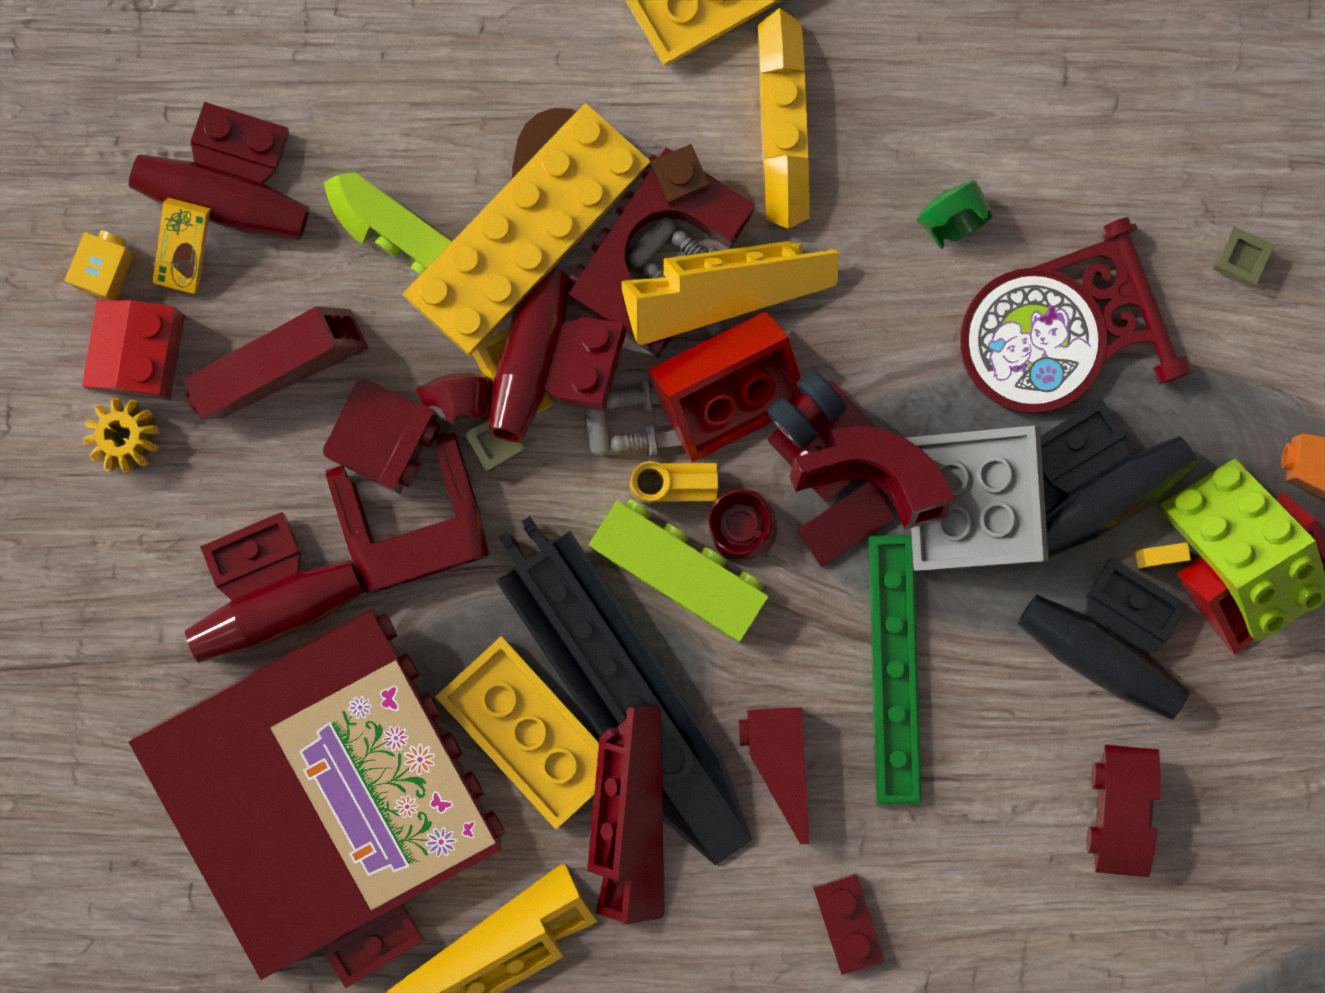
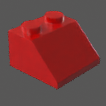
[82,300,185,401]

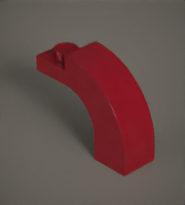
[789,426,954,530]

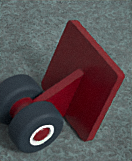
[767,370,877,502]

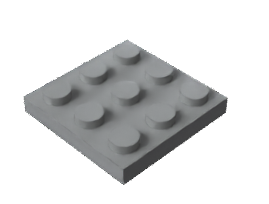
[906,425,1049,571]

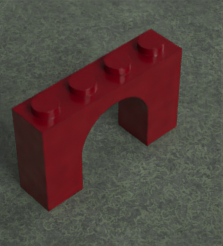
[568,147,755,358]

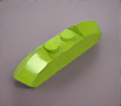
[324,172,451,276]

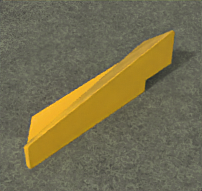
[622,241,839,345]
[386,864,597,993]

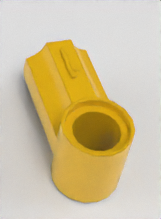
[629,461,718,505]

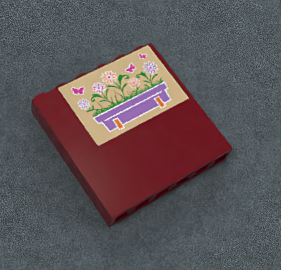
[128,607,505,980]

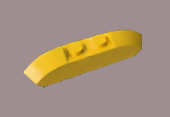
[758,8,810,229]

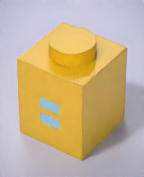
[65,230,135,300]

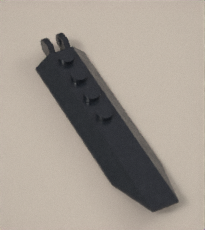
[496,516,752,865]

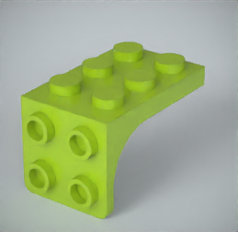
[1160,458,1325,641]

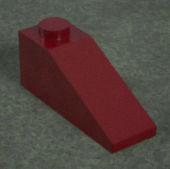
[738,707,809,844]

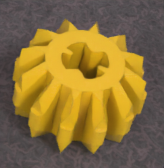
[83,398,161,474]

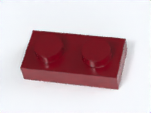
[813,873,884,975]
[323,903,425,988]

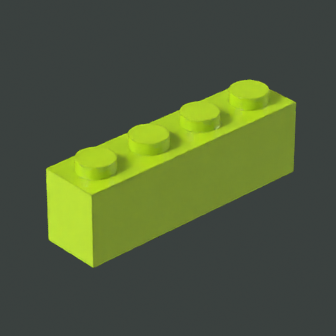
[588,499,769,643]

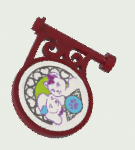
[960,217,1193,414]

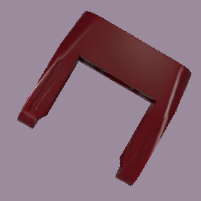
[325,430,490,594]

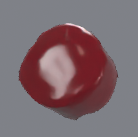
[416,372,491,423]
[708,489,777,560]

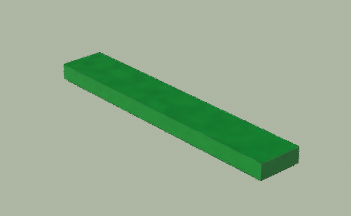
[868,535,922,805]

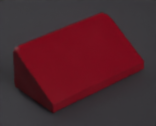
[797,482,895,568]

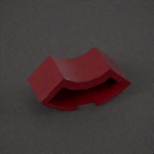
[1086,744,1161,877]

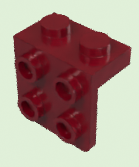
[323,379,441,495]

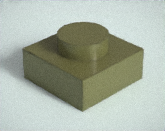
[1213,227,1275,288]
[464,418,526,473]

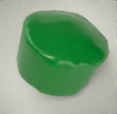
[916,180,993,249]

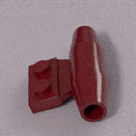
[129,102,309,240]
[489,268,627,443]
[185,512,365,663]

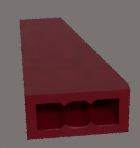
[183,306,368,419]

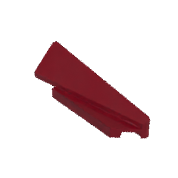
[587,706,665,924]

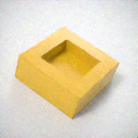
[1135,542,1190,569]

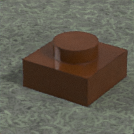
[650,144,709,205]

